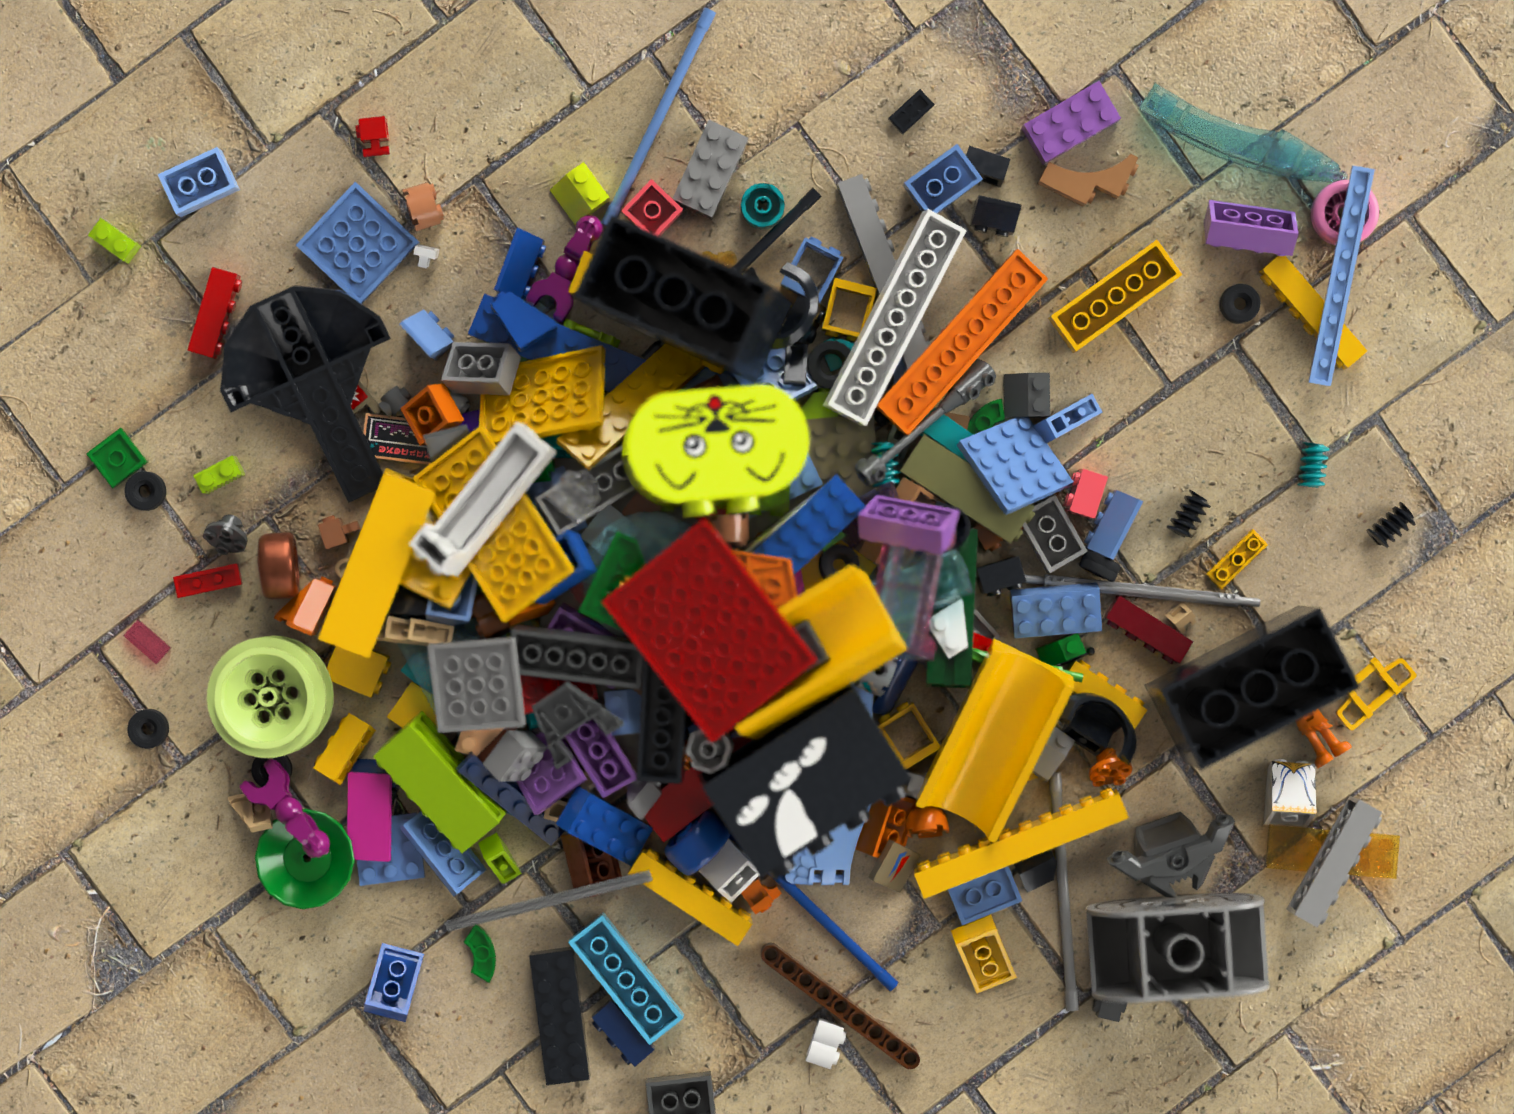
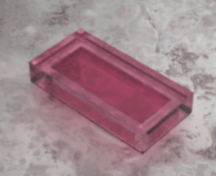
[123,619,172,664]

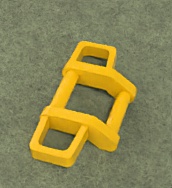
[1335,657,1417,730]

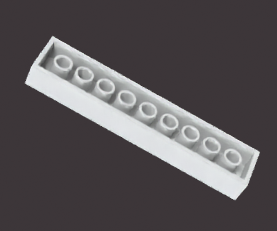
[823,209,967,426]

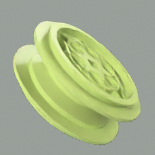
[207,635,334,758]

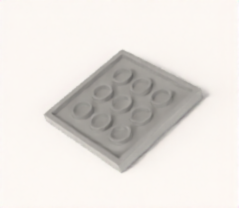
[427,637,526,733]

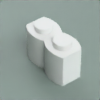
[805,1017,847,1069]

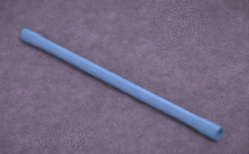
[601,8,716,226]

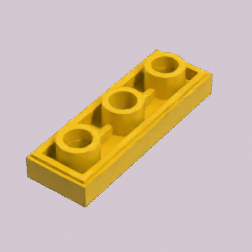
[1205,529,1268,590]

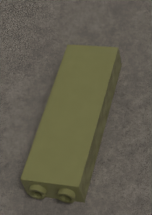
[900,435,1035,544]

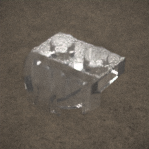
[544,470,600,526]

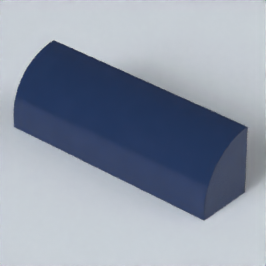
[873,634,928,714]

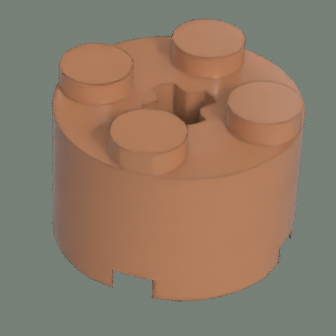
[402,182,444,232]
[704,514,750,546]

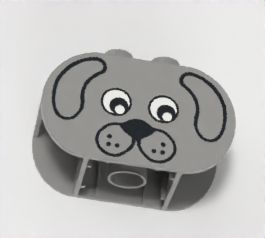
[1086,893,1270,1003]

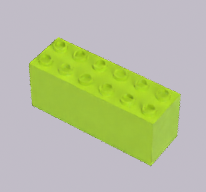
[373,711,507,853]

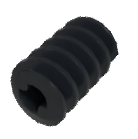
[1166,490,1211,538]
[1366,502,1416,548]

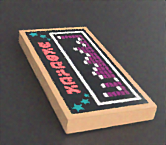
[363,413,431,465]

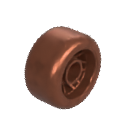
[258,532,300,599]

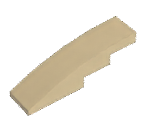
[376,616,454,646]

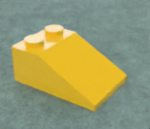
[951,914,1017,994]

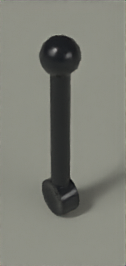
[1054,647,1095,667]

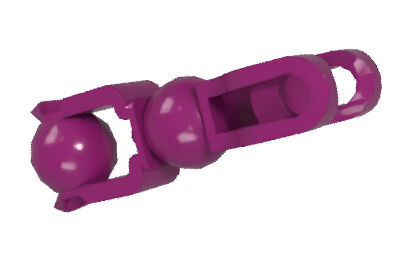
[525,215,603,324]
[240,758,330,858]

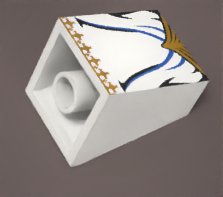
[1264,759,1316,828]

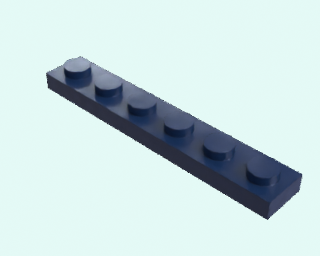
[456,752,565,846]

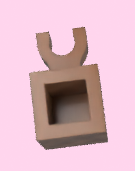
[318,515,361,549]

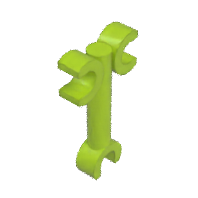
[563,319,620,348]

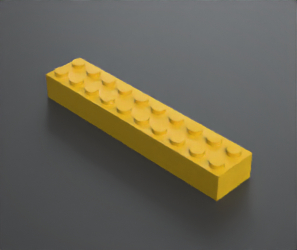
[914,787,1129,899]

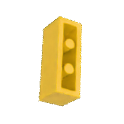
[313,713,376,786]

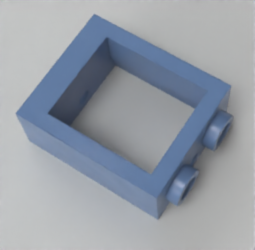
[780,236,844,303]

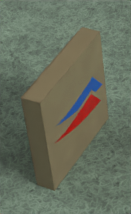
[868,839,920,893]

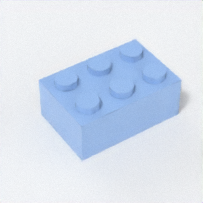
[158,147,240,217]

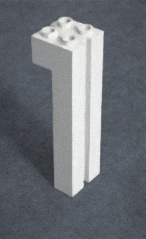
[409,422,556,576]

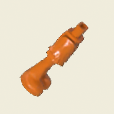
[1295,709,1352,769]

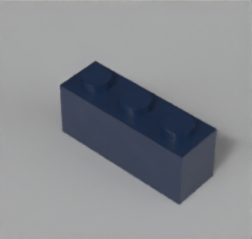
[592,998,655,1067]

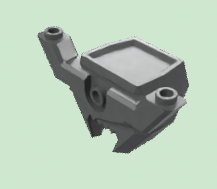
[1107,812,1235,898]

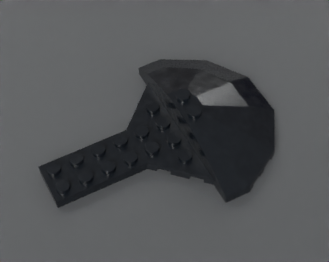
[220,285,391,503]

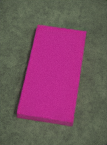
[347,772,392,862]

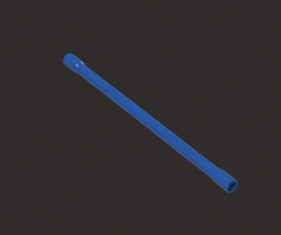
[723,821,899,991]

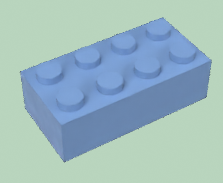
[1010,582,1102,638]

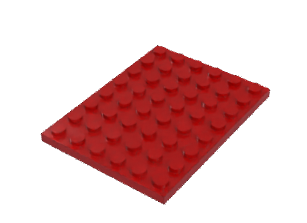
[601,518,818,743]

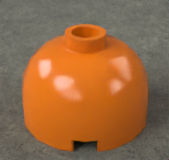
[906,806,949,838]

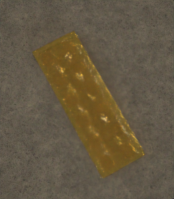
[1265,824,1400,879]

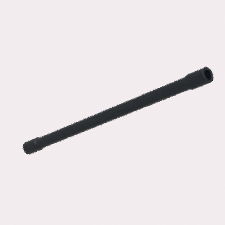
[641,187,822,360]

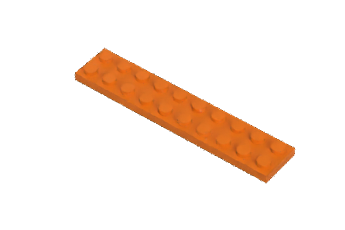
[876,249,1048,435]

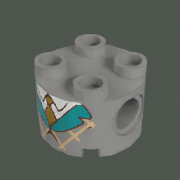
[853,657,897,697]

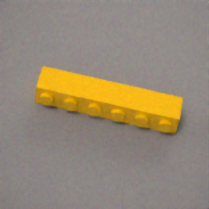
[1258,255,1367,369]

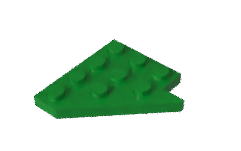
[578,530,646,633]

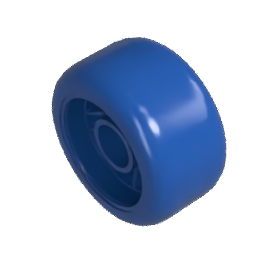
[664,809,730,875]

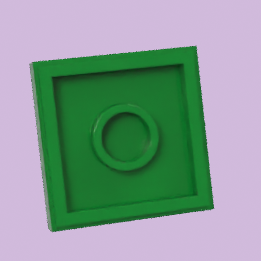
[86,427,148,489]

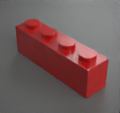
[187,267,242,359]

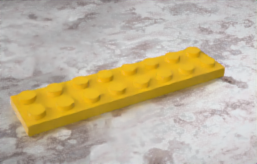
[557,344,706,471]

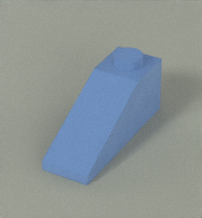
[1033,394,1103,443]

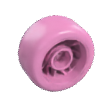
[1311,180,1379,246]

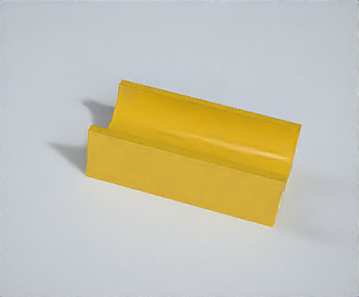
[318,468,435,658]
[735,565,908,740]
[916,639,1074,843]

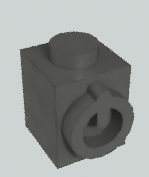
[1092,998,1127,1022]

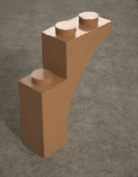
[1037,154,1139,207]

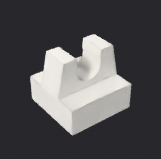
[413,244,439,268]

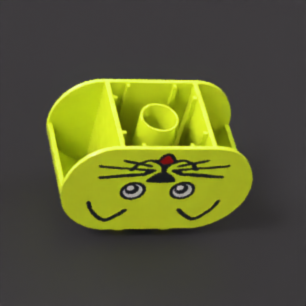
[622,385,809,518]

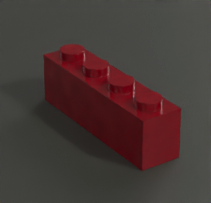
[1103,595,1194,665]

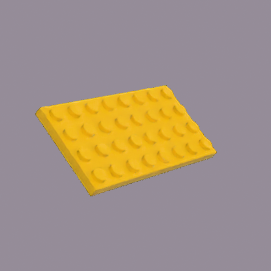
[413,426,575,622]

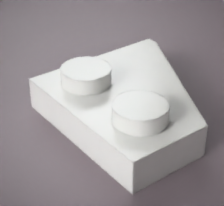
[925,599,968,659]

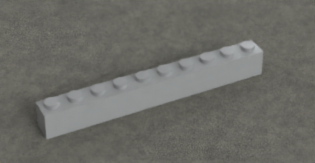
[837,174,931,370]

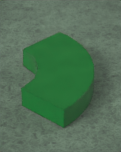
[967,399,1005,435]
[464,924,496,983]

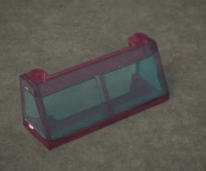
[875,530,957,661]

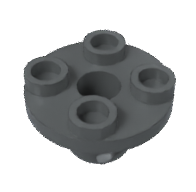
[203,514,248,555]

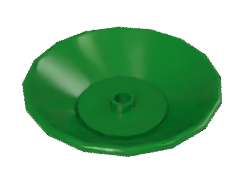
[255,809,355,909]

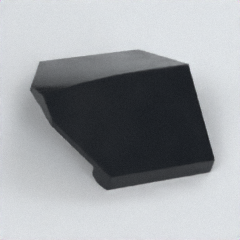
[1014,850,1057,893]

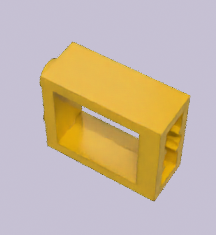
[822,278,877,342]
[877,701,940,770]

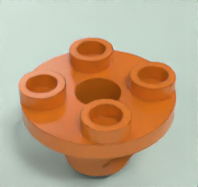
[1089,748,1132,787]

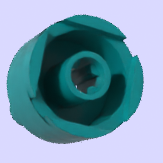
[741,183,785,230]

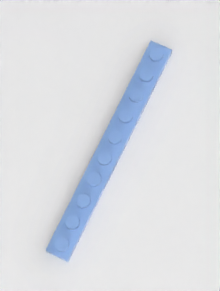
[1308,166,1375,386]

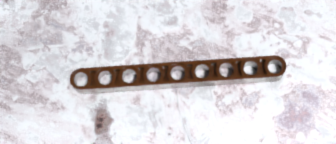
[761,942,920,1069]

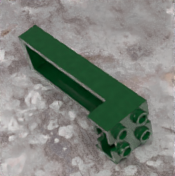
[926,526,978,689]

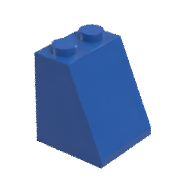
[491,291,558,353]

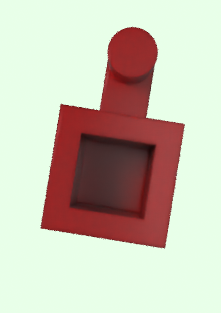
[355,116,390,157]

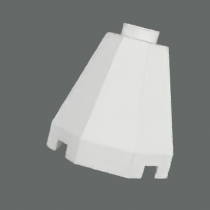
[685,729,734,774]

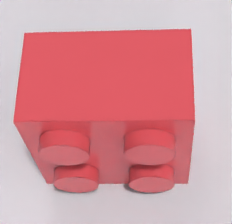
[621,179,683,236]
[1063,469,1108,519]

